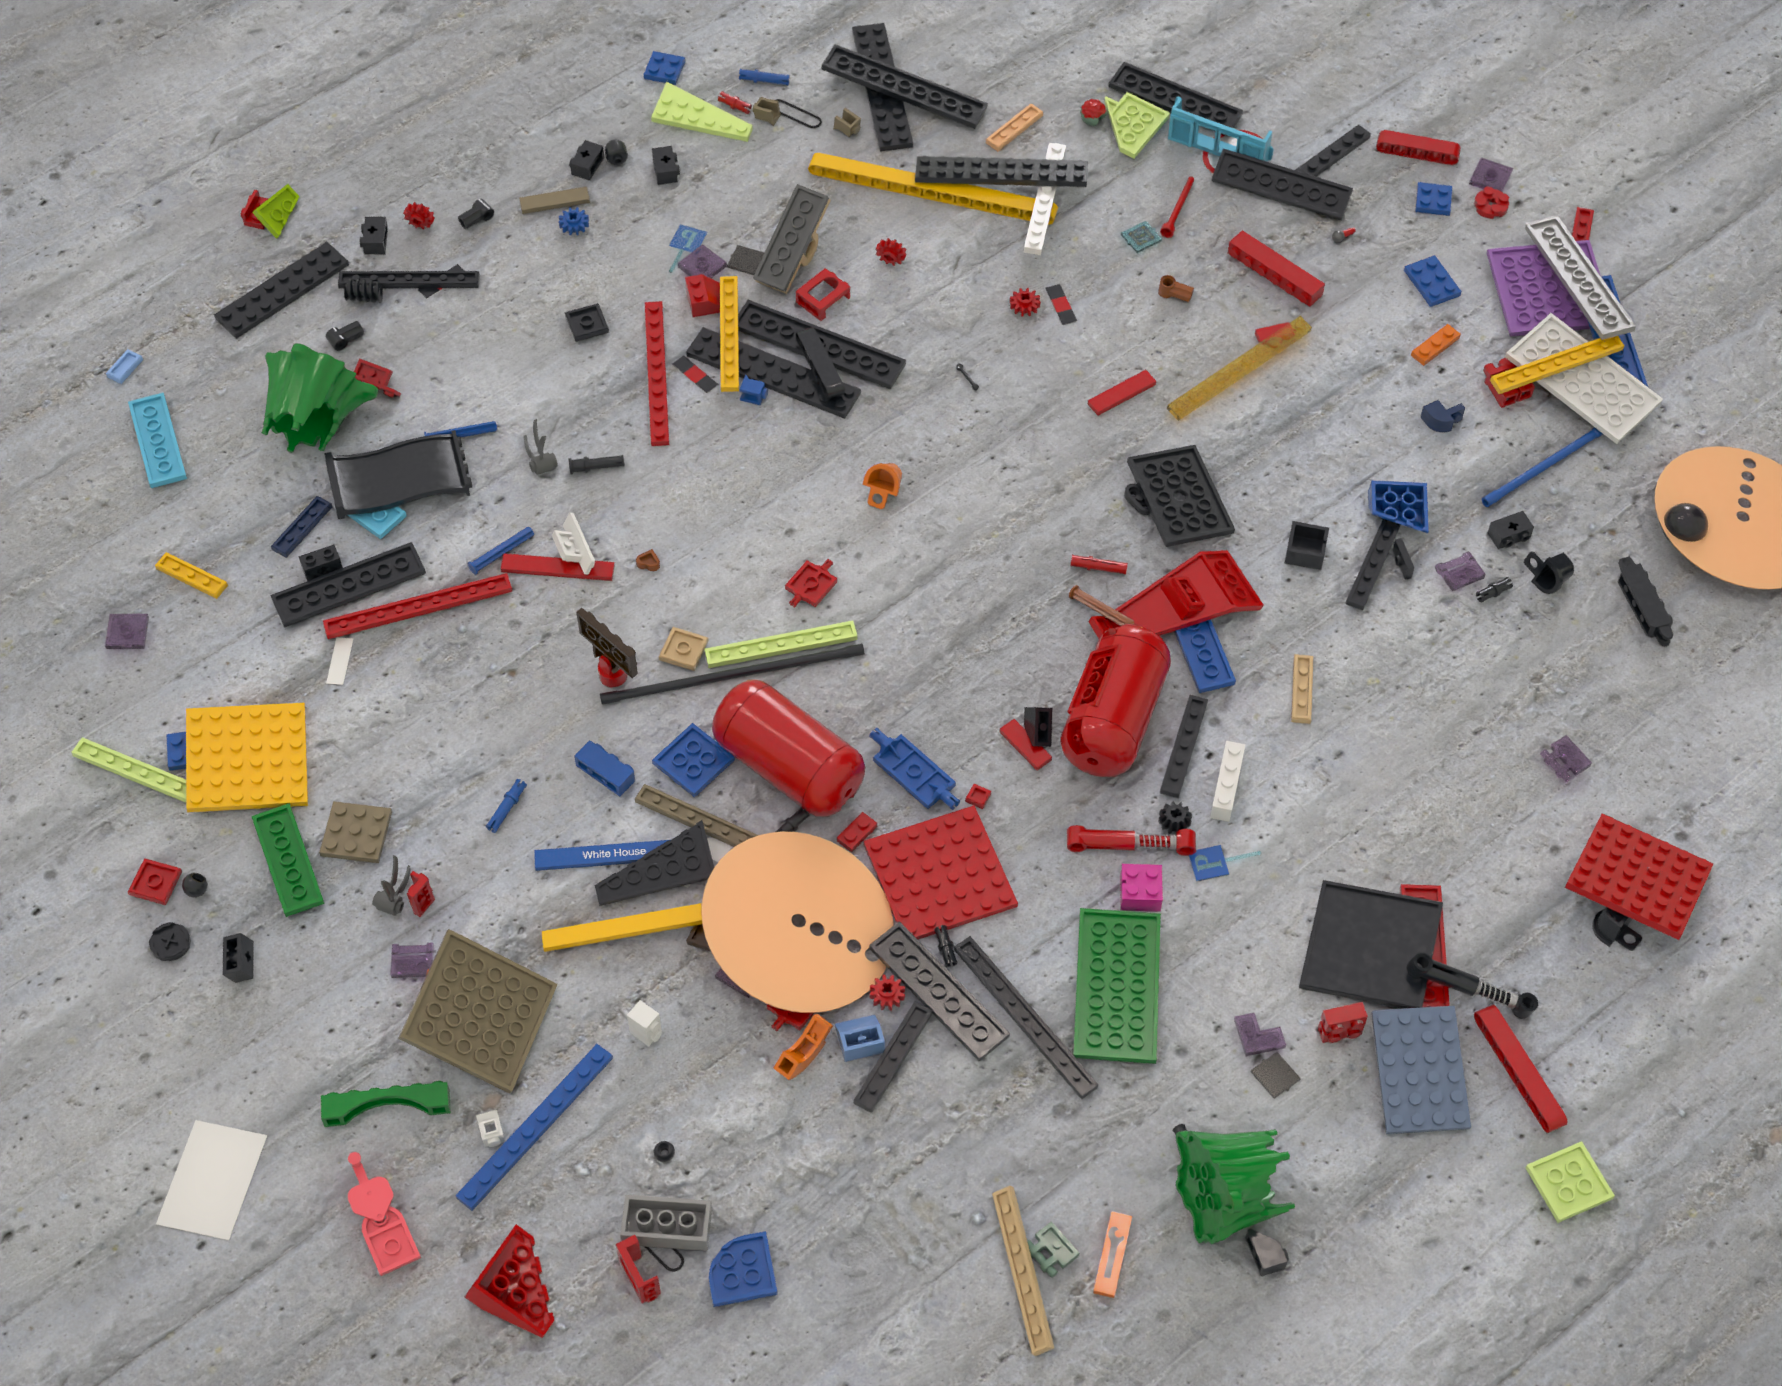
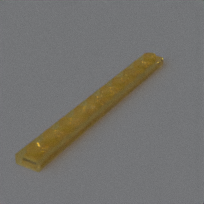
[1167,316,1312,421]

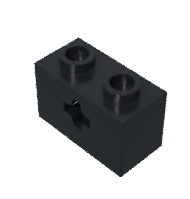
[569,140,605,181]
[652,146,680,185]
[360,217,388,255]
[1487,511,1534,550]
[298,544,343,581]
[222,933,254,983]

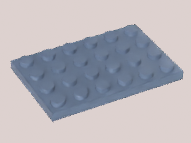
[1371,1006,1471,1134]

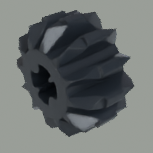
[1158,801,1192,834]

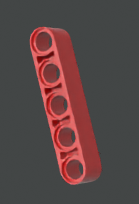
[1376,130,1461,165]

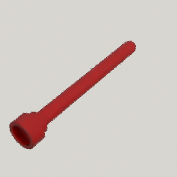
[1160,176,1195,238]

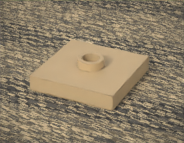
[659,627,708,671]

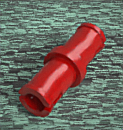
[718,91,752,114]

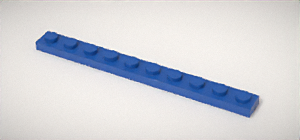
[455,1044,613,1211]

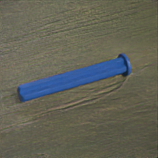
[424,421,497,438]
[467,527,534,575]

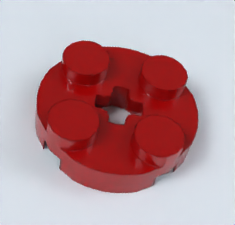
[1474,187,1509,219]

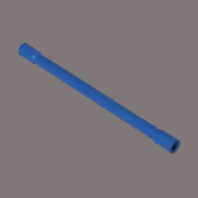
[1482,427,1603,507]

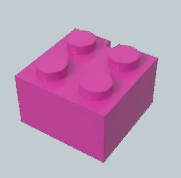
[1120,864,1163,912]

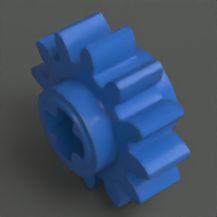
[559,207,589,236]

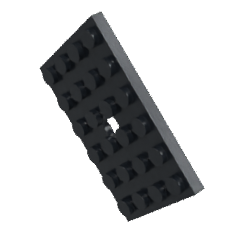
[1127,445,1235,547]

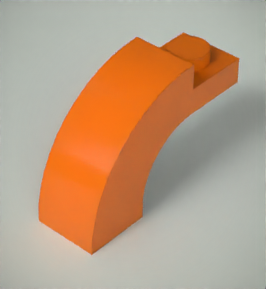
[773,1014,833,1080]

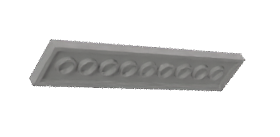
[1525,216,1636,340]

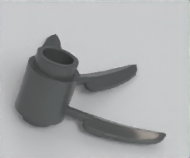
[524,419,558,475]
[372,855,411,916]

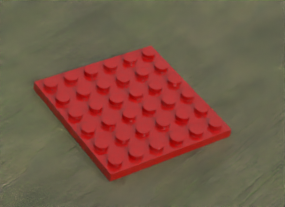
[863,805,1018,940]
[1565,814,1713,940]

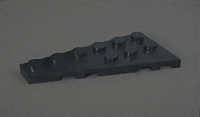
[595,820,715,906]

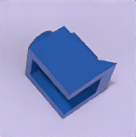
[739,375,768,405]

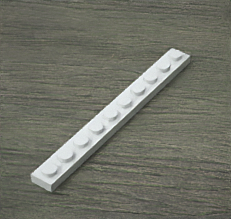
[1024,143,1066,255]

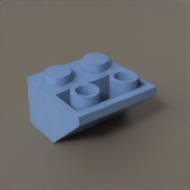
[835,1015,885,1062]

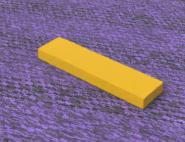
[155,552,228,599]

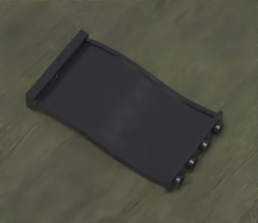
[324,430,472,520]

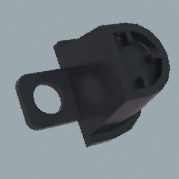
[1524,551,1574,594]
[1592,907,1642,951]

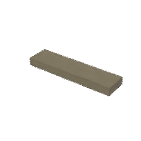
[519,186,590,214]

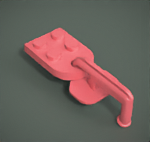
[348,1152,421,1276]

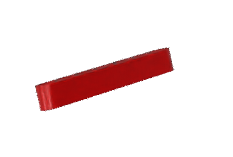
[1474,1004,1568,1133]

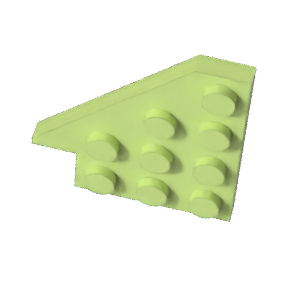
[1104,92,1170,159]

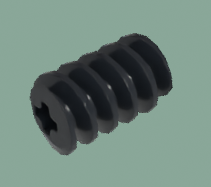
[344,278,383,303]

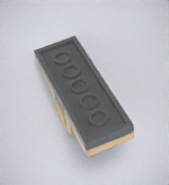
[753,184,831,294]

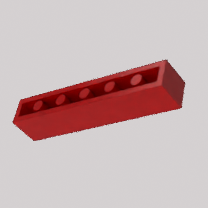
[1228,230,1325,307]

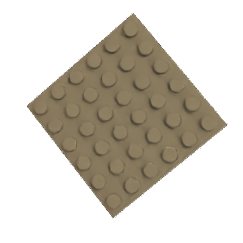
[398,929,558,1094]

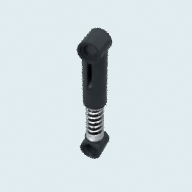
[1407,952,1538,1019]

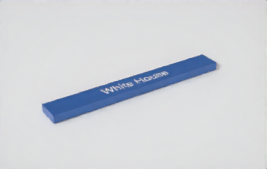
[534,840,668,871]

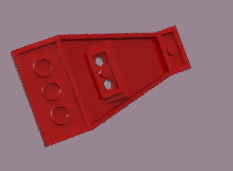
[1088,550,1264,639]

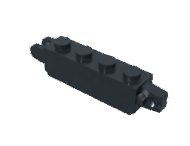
[1618,556,1673,647]

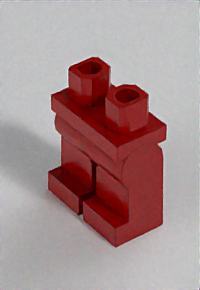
[1483,357,1535,408]

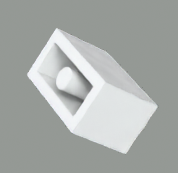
[627,1000,662,1046]

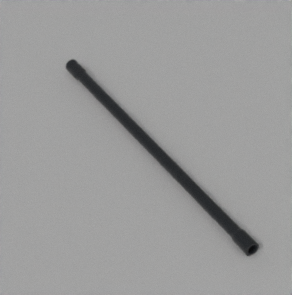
[600,644,865,705]

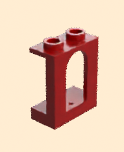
[796,268,850,321]
[615,1235,661,1304]

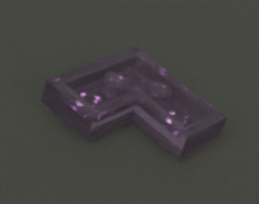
[1234,1013,1286,1057]

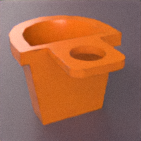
[862,463,902,509]

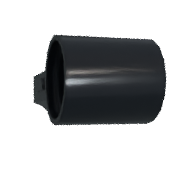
[458,199,495,229]
[325,321,364,351]

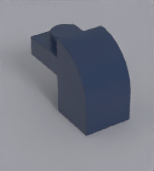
[1420,400,1465,433]

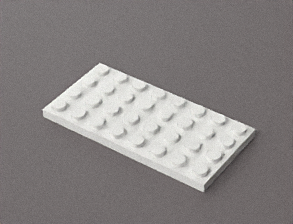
[1505,313,1663,444]

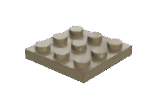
[319,801,392,863]

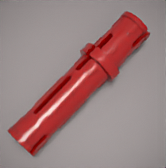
[1070,554,1128,575]

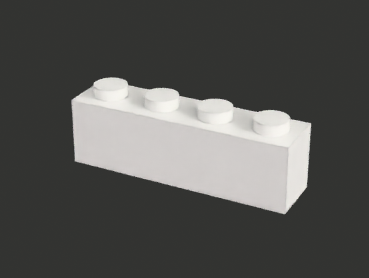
[1210,741,1246,822]

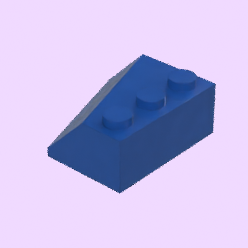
[1368,480,1429,533]

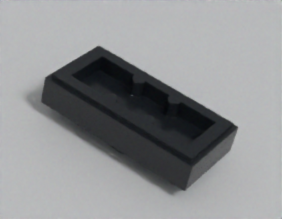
[1392,538,1415,580]

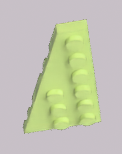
[651,82,753,142]

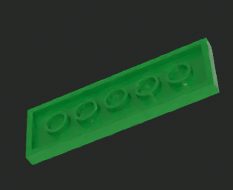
[251,803,325,917]

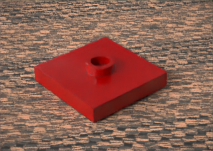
[128,858,182,905]

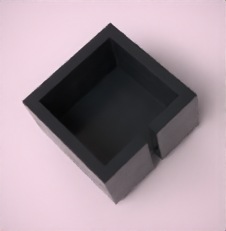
[1284,521,1329,570]

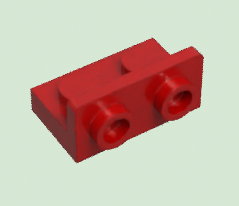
[241,190,268,230]
[407,871,435,917]

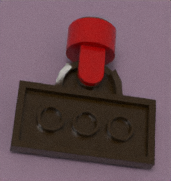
[576,608,638,687]

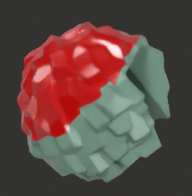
[1080,99,1108,126]

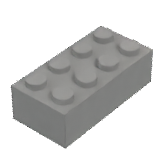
[620,1195,712,1251]

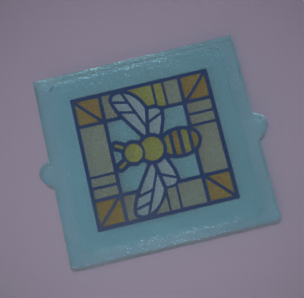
[1121,221,1162,253]

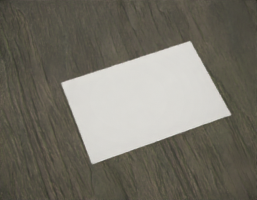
[156,1120,267,1240]

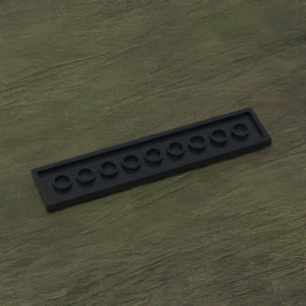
[852,23,913,152]
[821,44,988,129]
[915,156,1088,187]
[738,300,906,389]
[686,327,861,419]

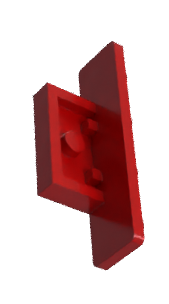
[354,358,401,398]

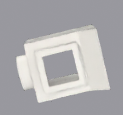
[476,1110,505,1147]

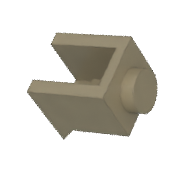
[753,97,781,126]
[833,108,861,137]

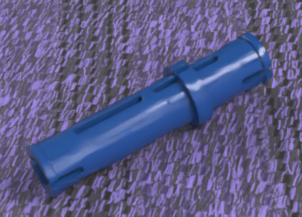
[739,69,790,86]
[485,779,527,833]

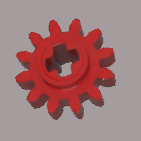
[403,202,435,229]
[875,238,907,266]
[1010,288,1041,317]
[869,974,905,1011]

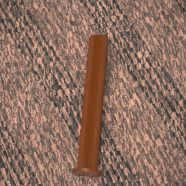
[1069,585,1135,626]

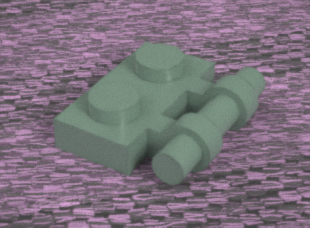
[1027,1221,1080,1278]

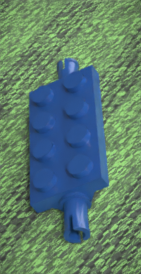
[869,728,960,810]

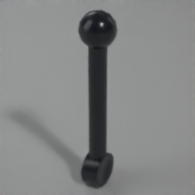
[956,364,979,391]

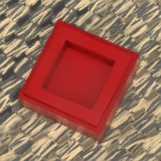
[965,783,991,809]

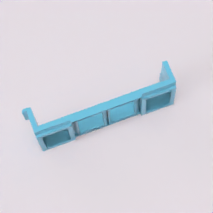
[1168,97,1274,162]

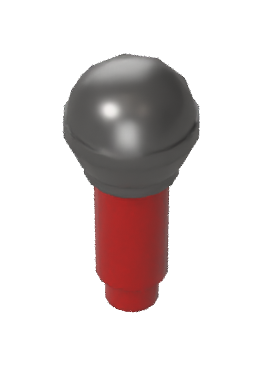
[1332,227,1356,243]

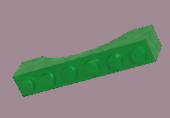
[321,1081,451,1127]

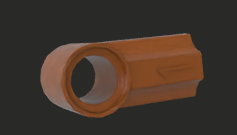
[1158,275,1194,302]

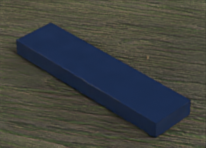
[271,496,332,558]

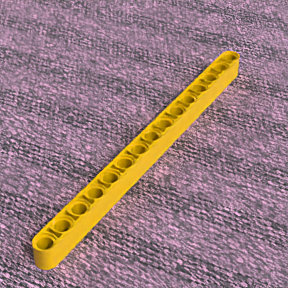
[808,153,1058,225]

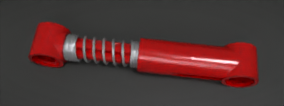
[1067,825,1196,856]

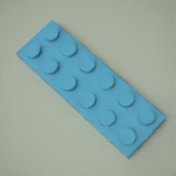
[128,392,187,488]

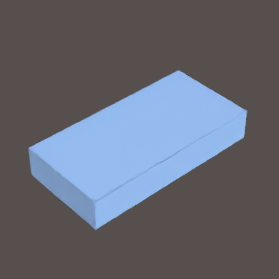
[106,349,143,384]

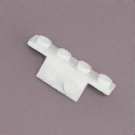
[552,512,595,574]

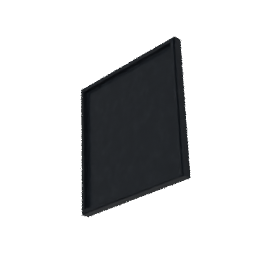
[1299,880,1443,1009]

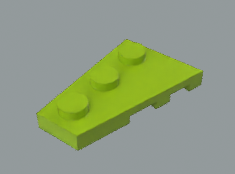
[253,184,300,239]

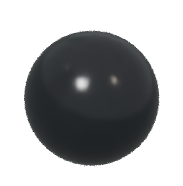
[1662,503,1708,543]

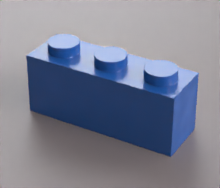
[574,740,635,797]

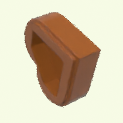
[636,549,660,572]

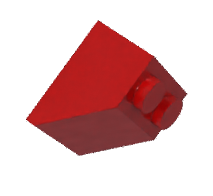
[685,274,720,317]

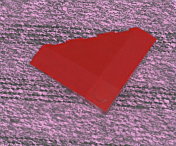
[464,1224,554,1338]

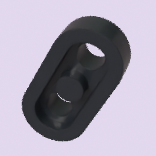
[1124,484,1150,515]

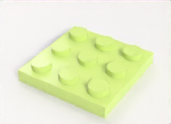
[1525,1141,1615,1223]

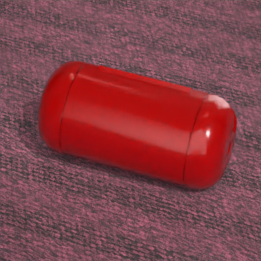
[1060,624,1171,777]
[712,680,866,817]

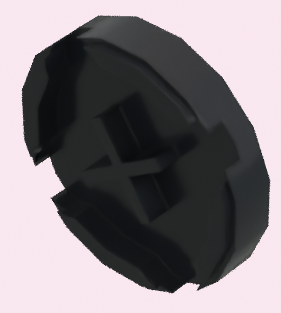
[149,922,191,961]

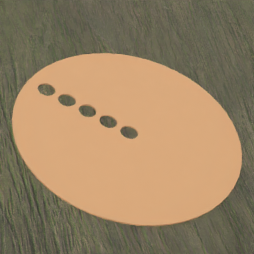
[1654,446,1782,589]
[701,832,894,1013]

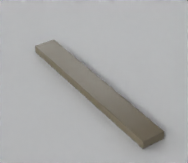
[635,784,758,847]

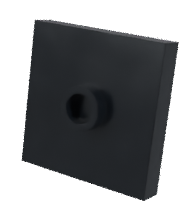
[565,303,609,342]

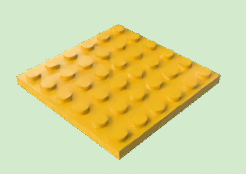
[186,703,308,813]

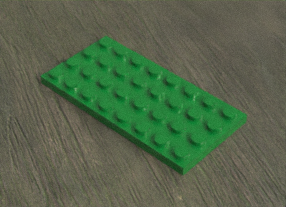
[1073,908,1161,1064]

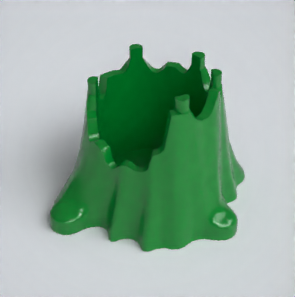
[261,343,378,453]
[1175,1129,1295,1244]

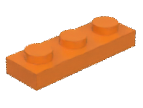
[1411,324,1461,366]

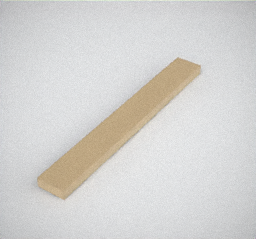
[992,1186,1054,1356]

